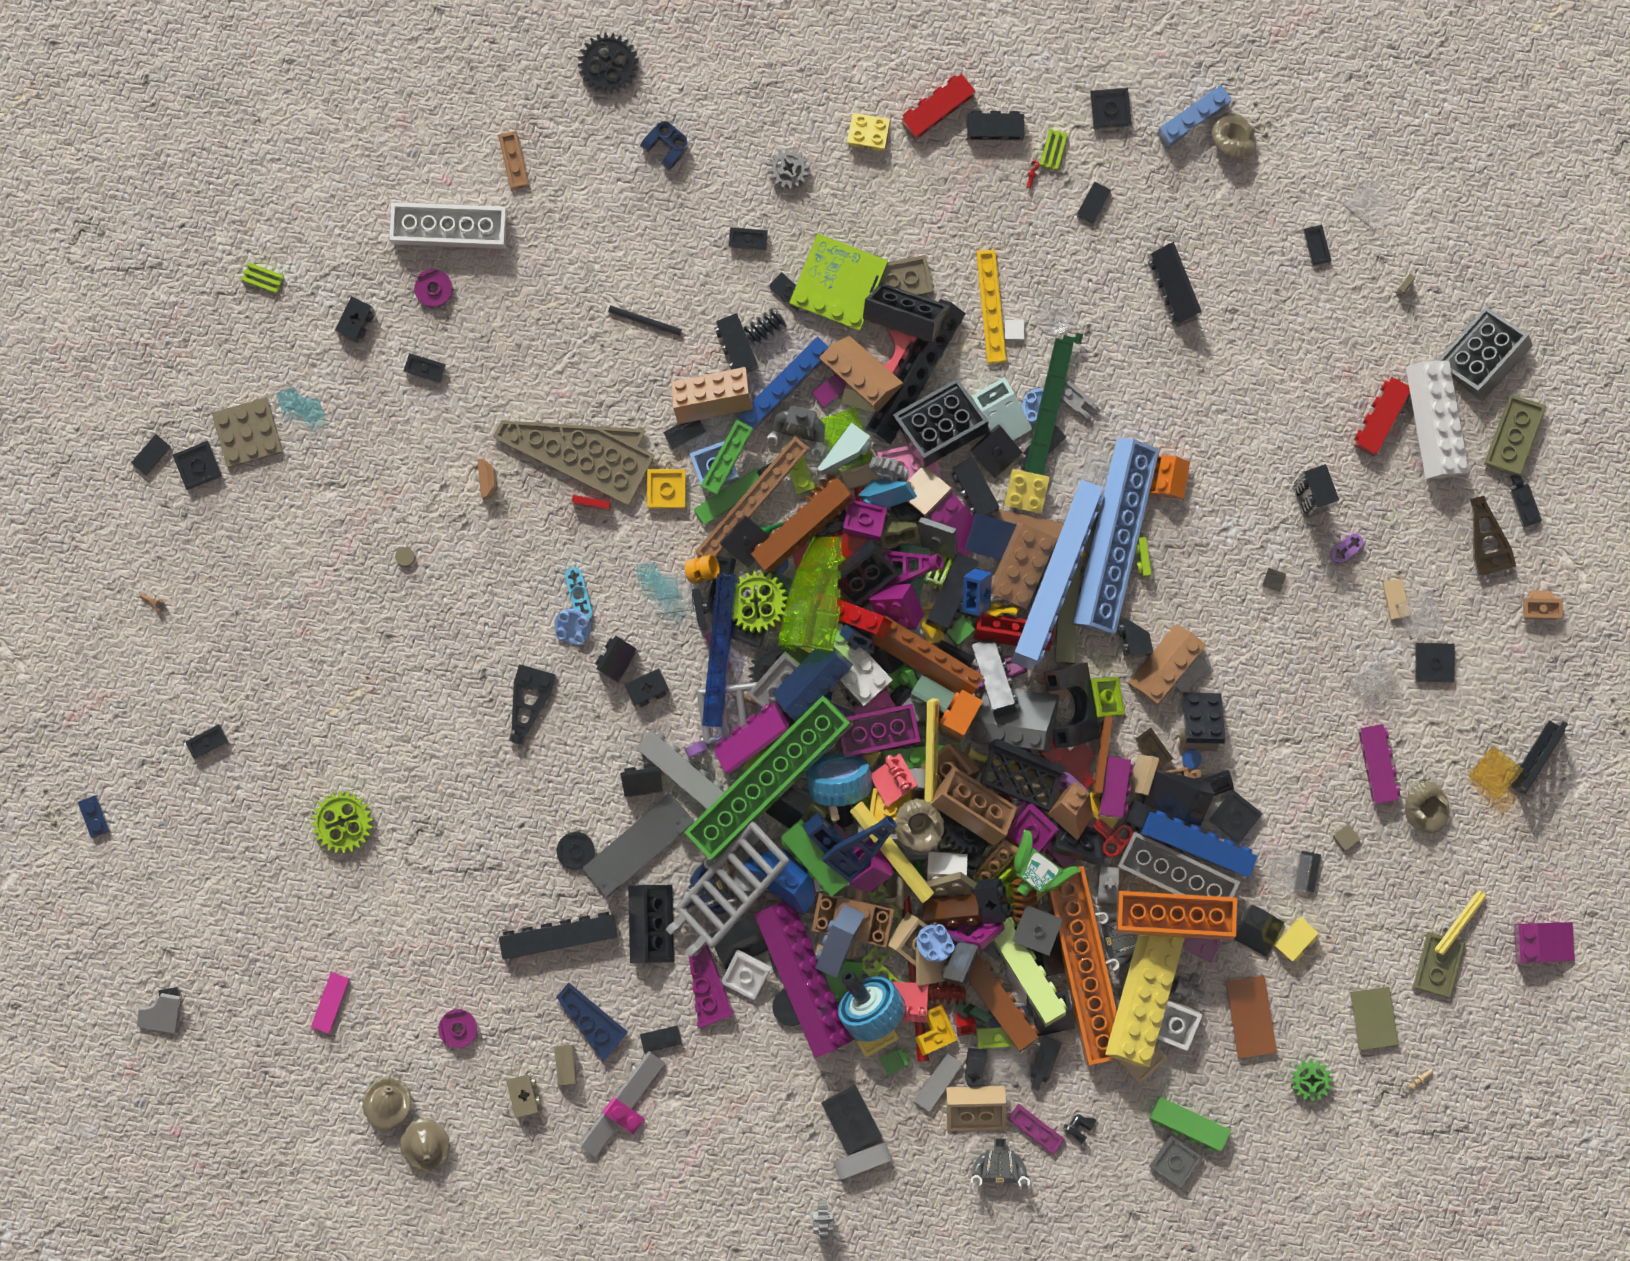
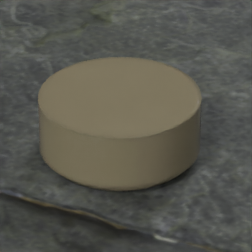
[395,547,415,567]

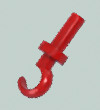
[1026,160,1040,189]

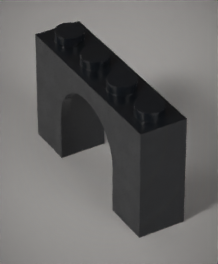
[1043,662,1100,748]

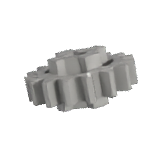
[768,148,809,190]
[869,456,910,482]
[813,1201,833,1244]

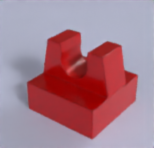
[955,1014,976,1037]

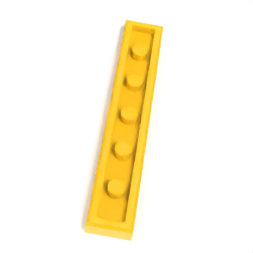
[976,250,1006,364]

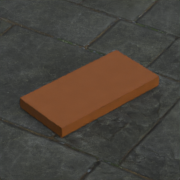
[1092,716,1113,798]
[1225,975,1277,1058]

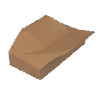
[477,459,497,500]
[1523,590,1563,619]

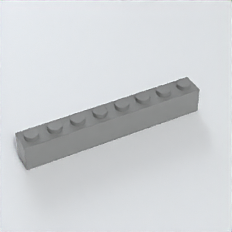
[636,730,770,848]

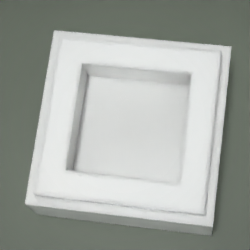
[1005,320,1024,340]

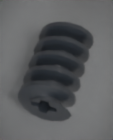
[744,308,787,346]

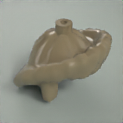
[1211,113,1256,160]
[1405,781,1449,833]
[895,799,944,852]
[885,866,912,910]
[362,1076,412,1131]
[400,1118,450,1172]

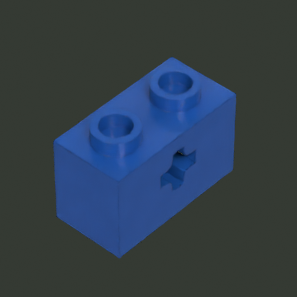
[962,568,992,616]

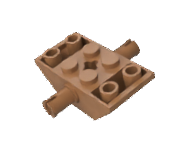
[811,887,895,959]

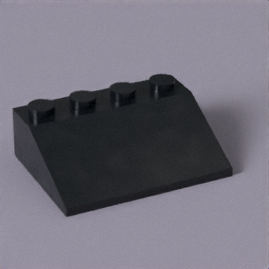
[893,378,989,468]

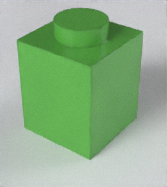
[945,615,975,647]

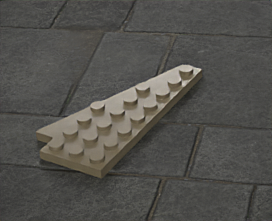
[493,420,655,506]

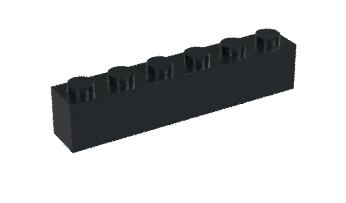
[499,911,618,960]

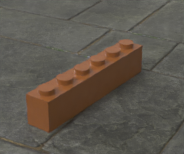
[751,478,856,574]
[872,616,984,695]
[968,950,1040,1052]

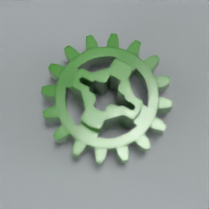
[1290,1059,1333,1101]

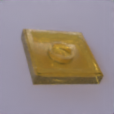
[1468,746,1524,800]

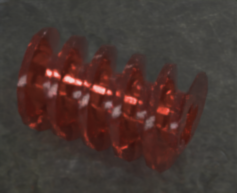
[928,981,966,1005]

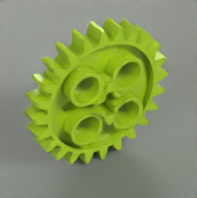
[726,571,789,633]
[311,791,374,853]

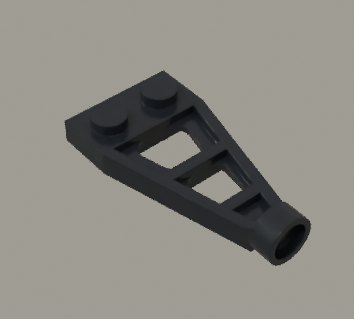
[508,664,556,745]

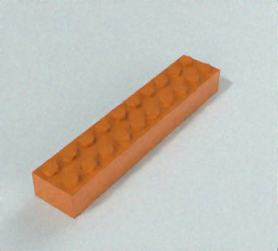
[1047,866,1117,1065]

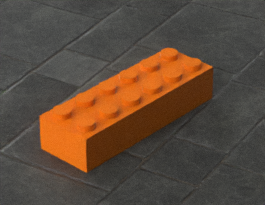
[939,690,983,743]
[1116,891,1237,940]

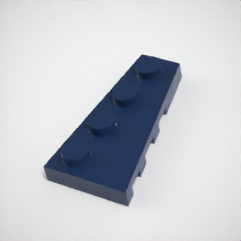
[556,982,628,1062]

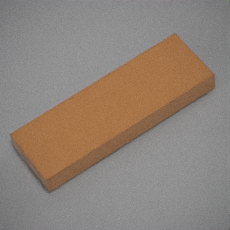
[498,131,529,190]

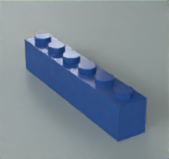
[737,336,829,431]
[1141,810,1258,877]

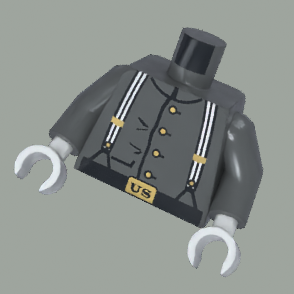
[766,406,825,456]
[1095,912,1138,972]
[969,1138,1030,1190]

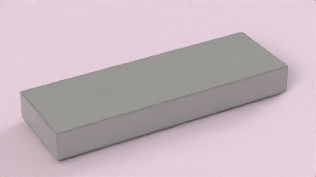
[914,1053,962,1112]

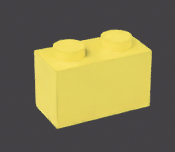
[1273,917,1318,962]

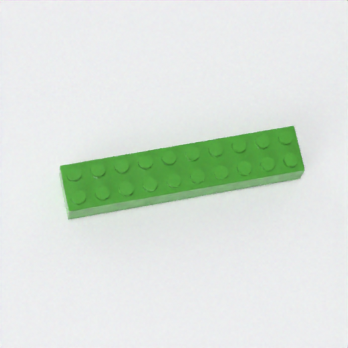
[685,696,853,861]

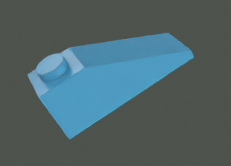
[858,480,917,508]

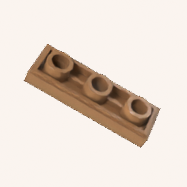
[973,839,1018,880]

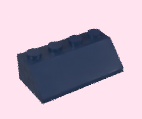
[772,638,853,721]

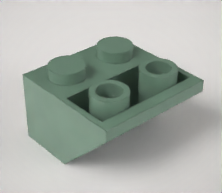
[910,675,955,715]

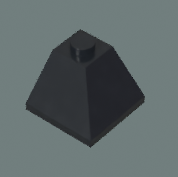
[1234,904,1284,957]

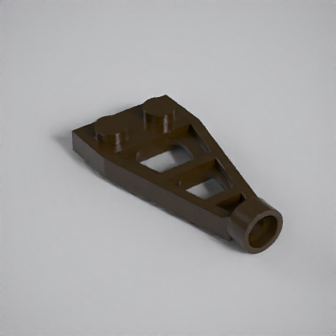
[1470,496,1516,576]

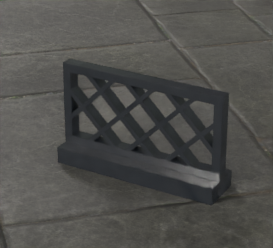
[1508,720,1568,795]
[980,739,1065,812]

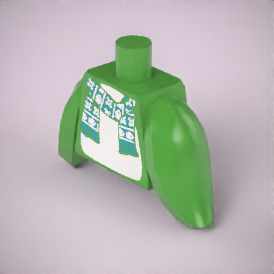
[1014,829,1080,897]

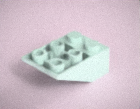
[971,377,1032,440]

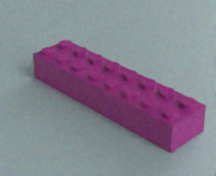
[754,901,852,1058]

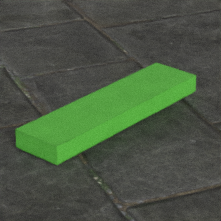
[700,420,754,496]
[694,467,760,526]

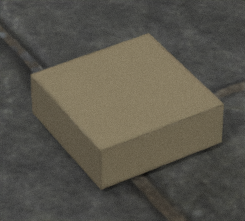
[1396,274,1415,296]
[1333,824,1361,851]

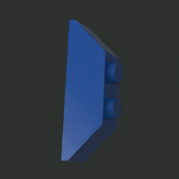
[744,849,815,915]

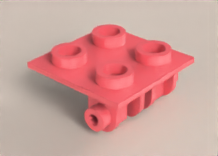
[871,753,918,807]
[892,982,929,1023]

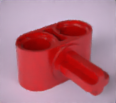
[1093,819,1133,857]

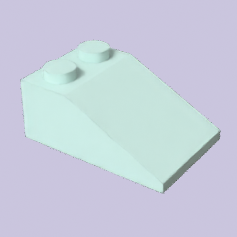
[817,423,871,477]

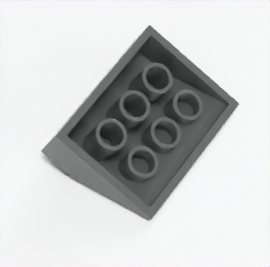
[1437,307,1533,401]
[971,689,1060,753]

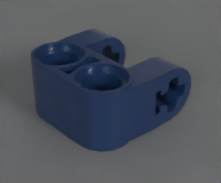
[640,121,688,170]

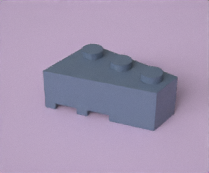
[815,904,865,978]

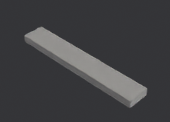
[579,1051,665,1157]

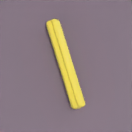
[1435,891,1486,955]

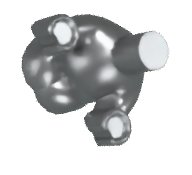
[1171,973,1205,999]

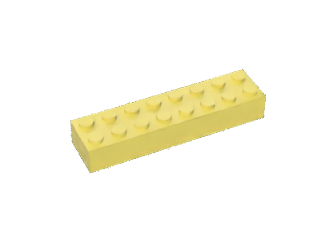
[1105,935,1185,1067]

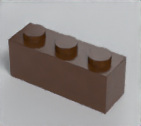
[923,894,983,928]

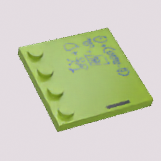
[789,233,888,332]

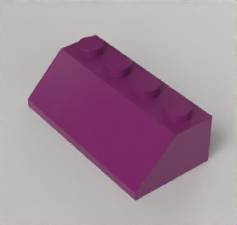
[714,701,790,775]

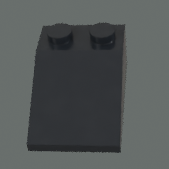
[1143,769,1214,826]

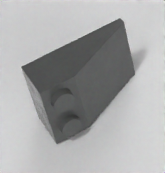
[941,942,980,989]

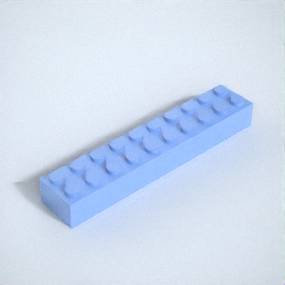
[1073,438,1159,634]
[1011,480,1104,670]

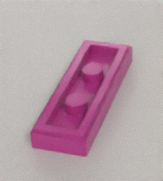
[311,972,350,1033]

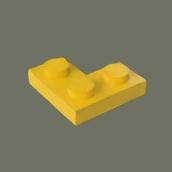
[915,1005,957,1055]

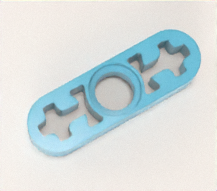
[565,567,593,620]

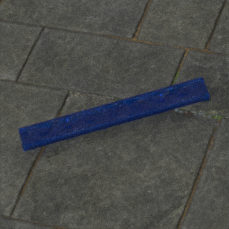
[702,573,737,728]

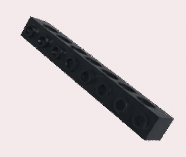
[865,299,966,445]

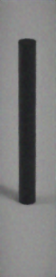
[608,305,682,336]

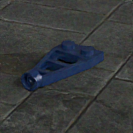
[822,815,897,883]

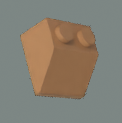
[1048,781,1093,839]

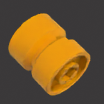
[685,554,720,584]

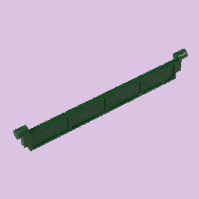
[1024,333,1083,489]

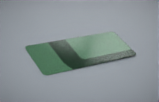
[955,1000,993,1024]

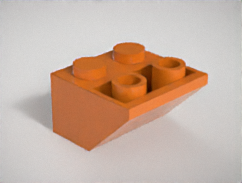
[1149,456,1190,499]

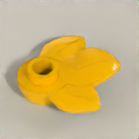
[987,601,1021,617]

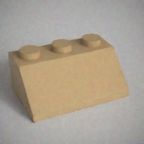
[946,1086,1006,1131]

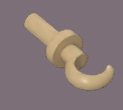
[1408,1069,1433,1090]

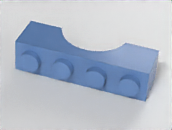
[1157,85,1232,148]

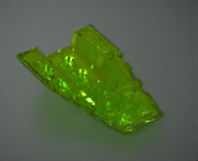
[778,537,842,651]

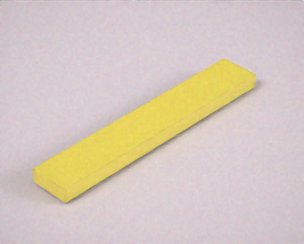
[925,698,939,803]
[850,801,934,903]

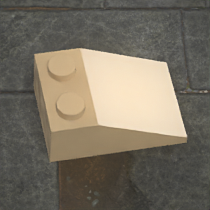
[887,913,951,967]

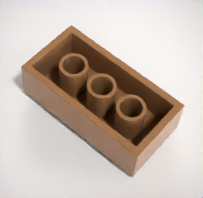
[671,367,753,424]
[991,522,1057,609]

